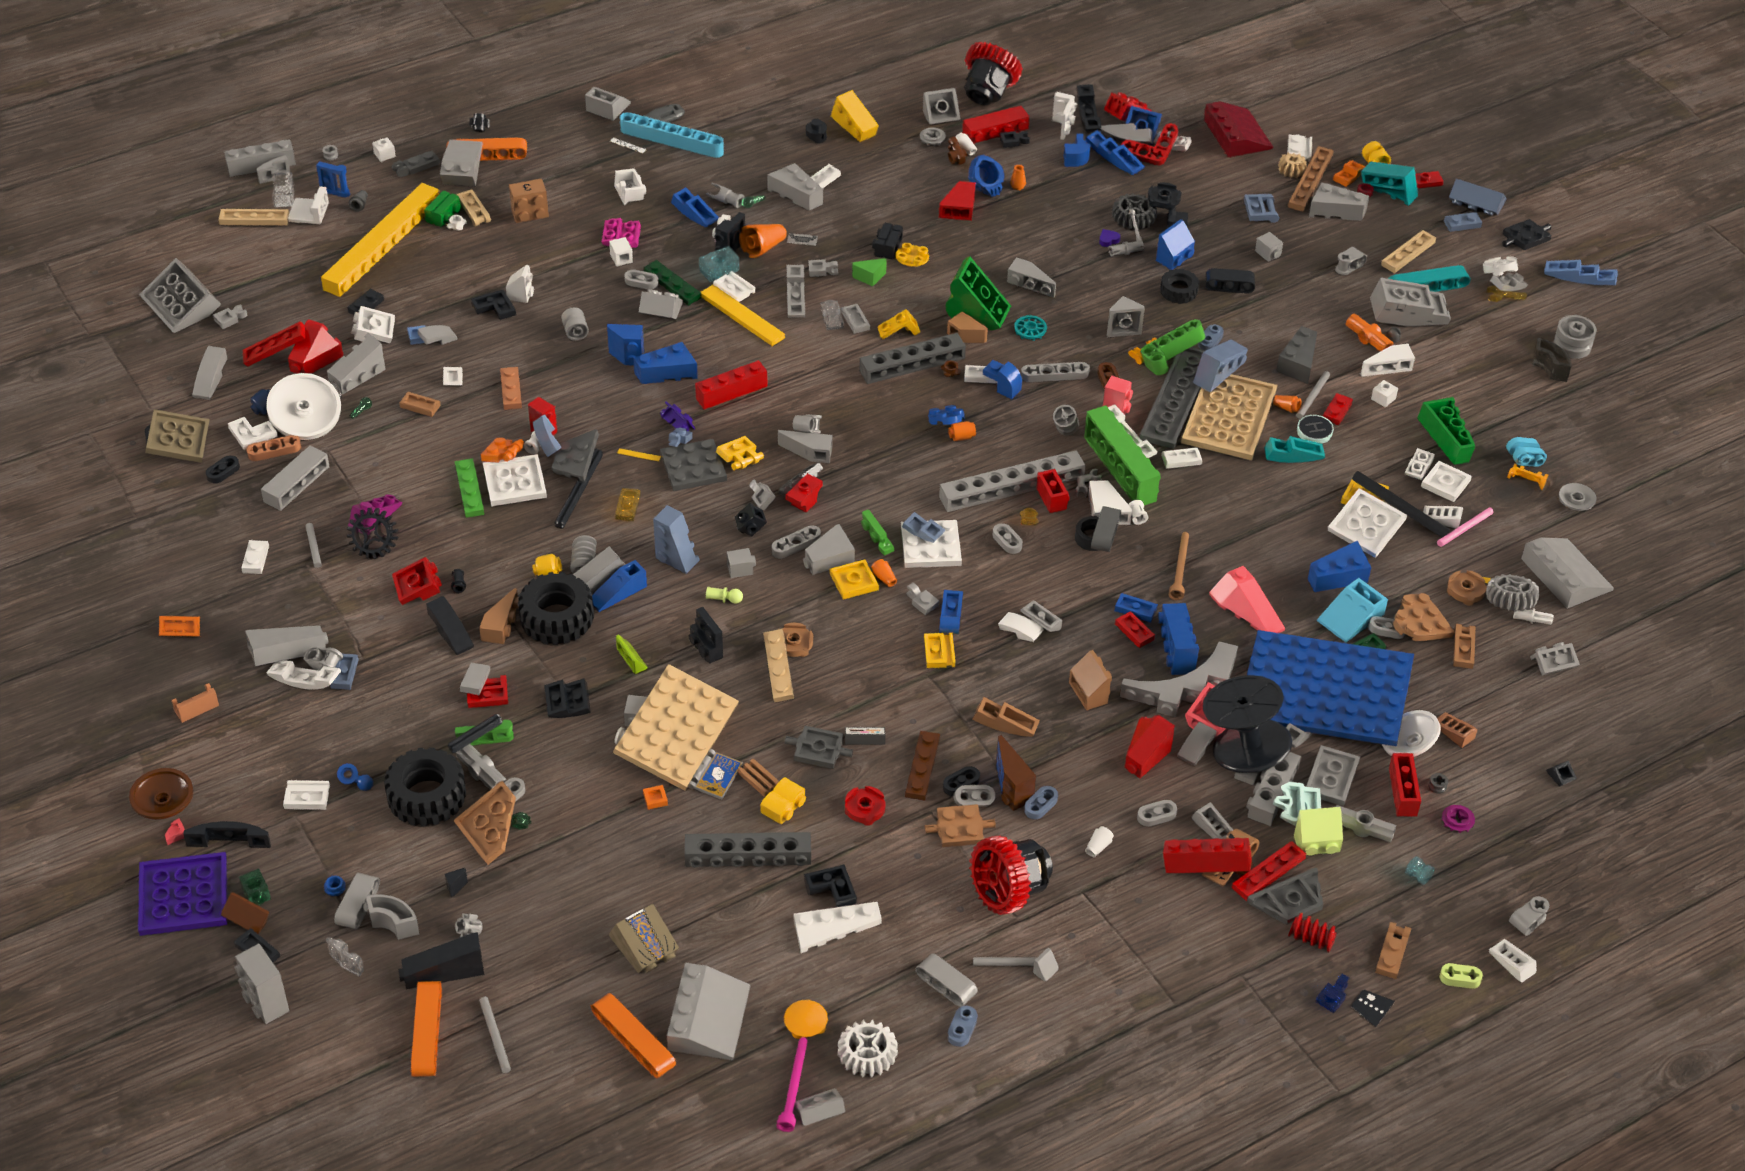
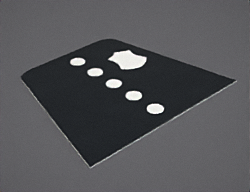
[1352,990,1395,1027]

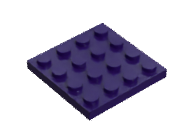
[138,852,227,936]

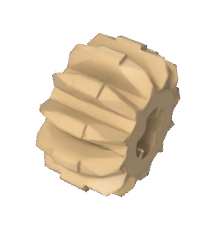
[1278,153,1307,178]

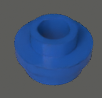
[324,876,346,896]

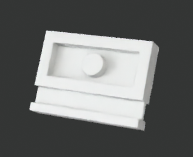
[1287,135,1312,162]
[713,271,755,302]
[283,781,330,810]

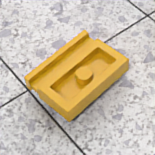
[924,633,955,668]

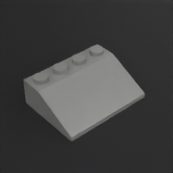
[139,258,221,333]
[1521,537,1614,609]
[667,963,750,1060]

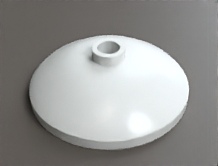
[1382,710,1441,757]

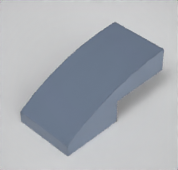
[533,414,562,457]
[902,512,945,543]

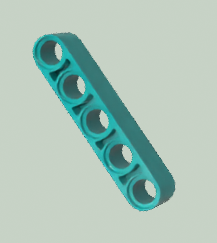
[1388,265,1471,292]

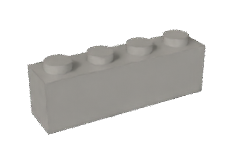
[224,140,296,177]
[261,446,329,511]

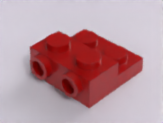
[392,557,442,605]

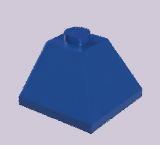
[1126,106,1162,145]

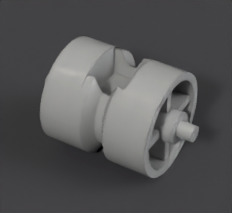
[1053,405,1079,435]

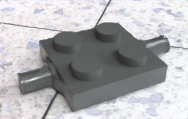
[785,726,853,769]

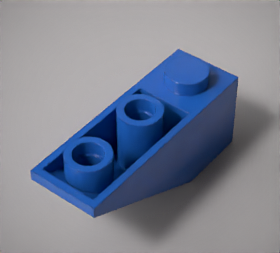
[592,560,647,612]

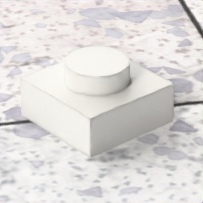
[443,367,462,385]

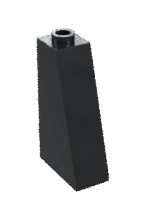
[398,932,484,990]

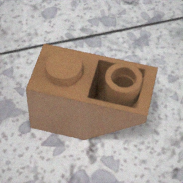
[947,311,988,343]

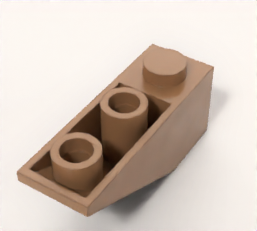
[480,588,519,644]

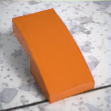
[1333,160,1366,187]

